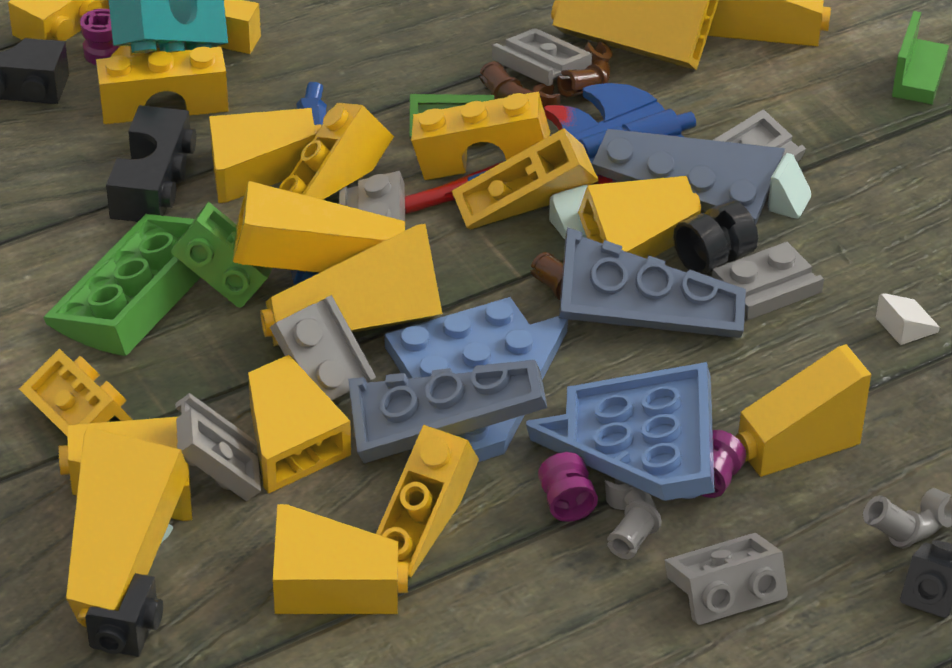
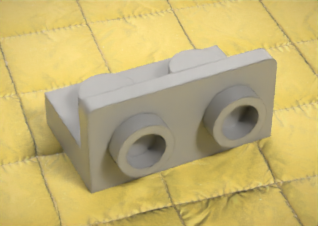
[664,533,788,625]

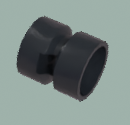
[673,200,759,275]

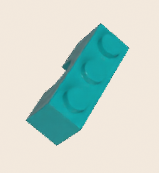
[109,0,228,53]

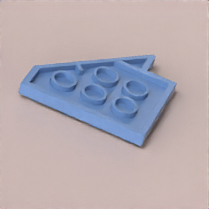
[385,297,568,462]
[526,362,715,501]

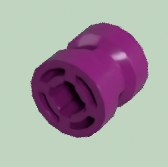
[80,8,120,65]
[702,430,747,498]
[538,452,598,522]

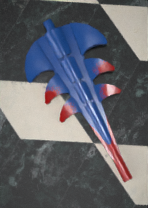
[405,83,696,214]

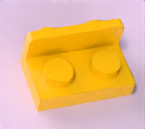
[19,349,133,436]

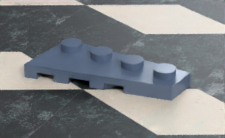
[592,129,785,224]
[559,227,746,338]
[348,360,547,463]

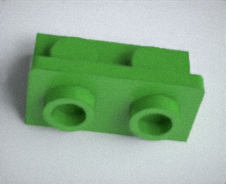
[171,202,273,308]

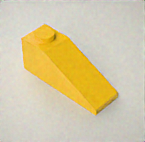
[452,128,599,230]

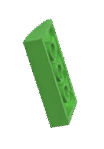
[43,214,201,356]

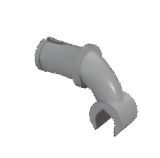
[605,479,662,559]
[863,488,952,549]

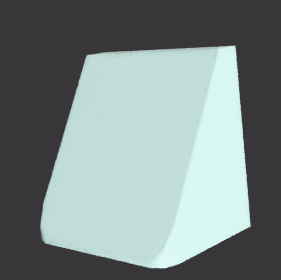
[768,153,811,219]
[549,184,587,239]

